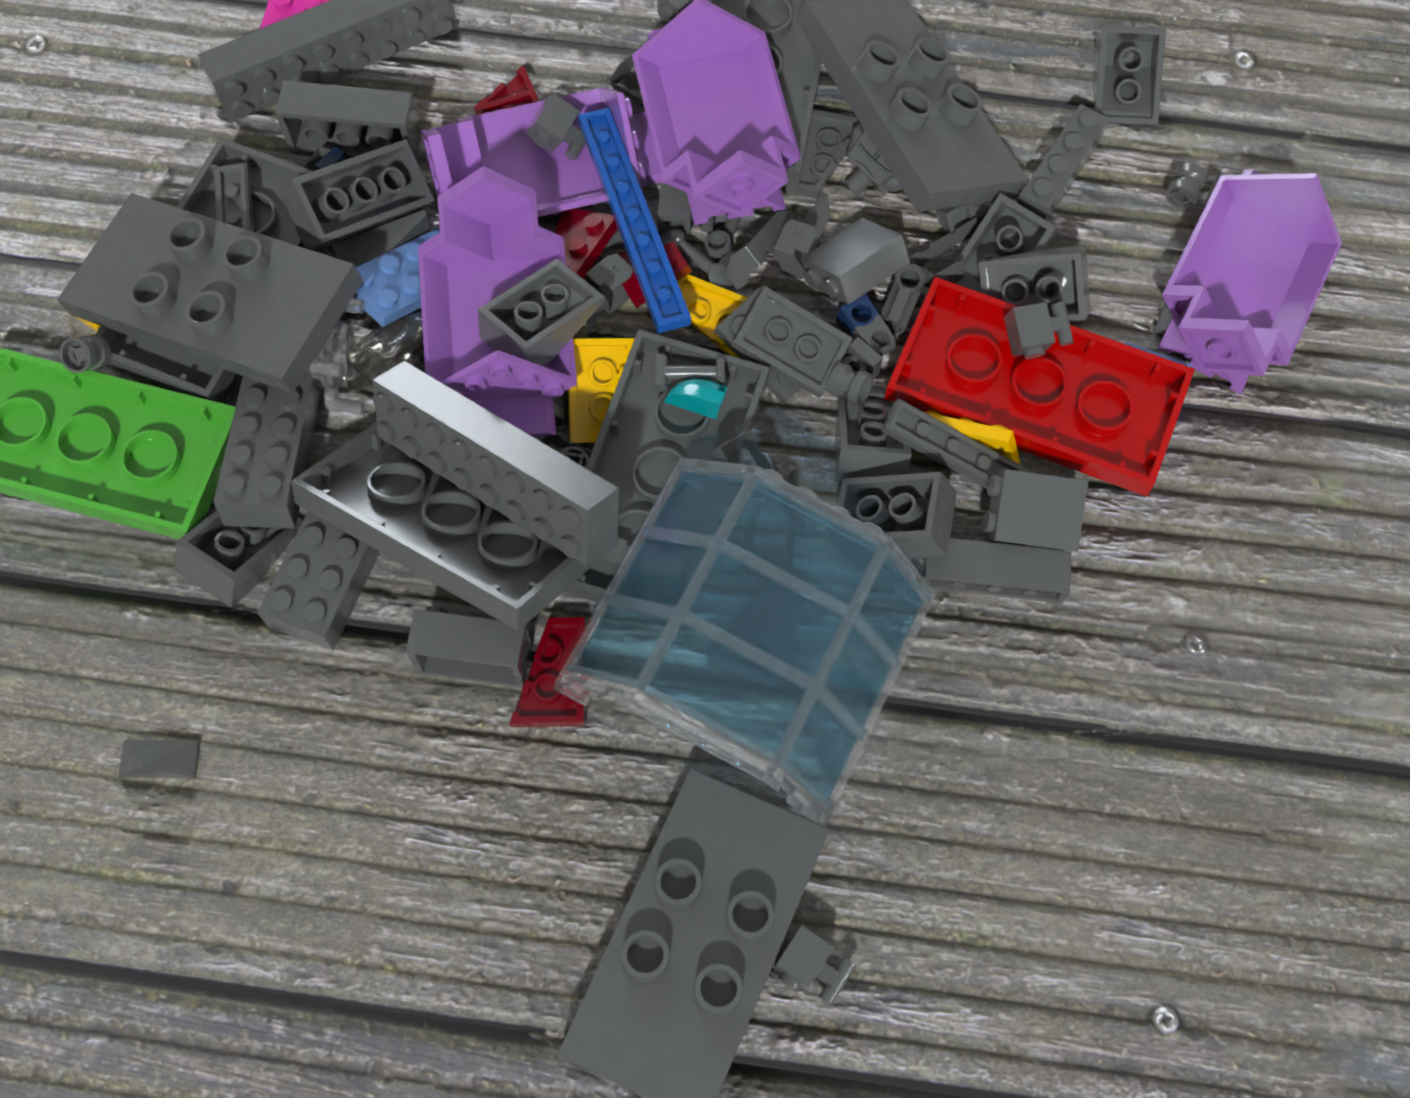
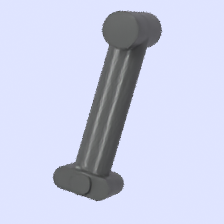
[653,354,725,392]

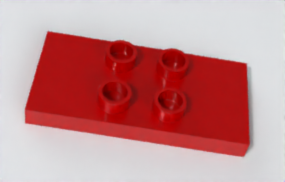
[884,277,1195,497]

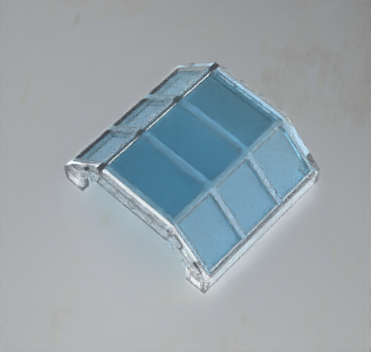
[553,457,936,827]

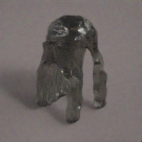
[345,312,425,393]

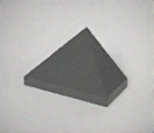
[118,740,200,779]

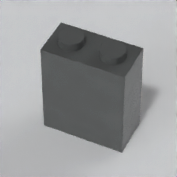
[801,218,910,305]
[982,468,1088,552]

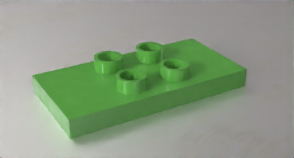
[0,348,235,539]

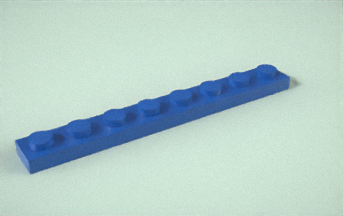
[578,108,691,333]

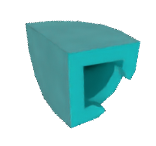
[664,378,728,420]

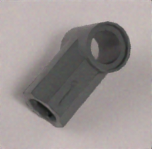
[880,263,925,335]

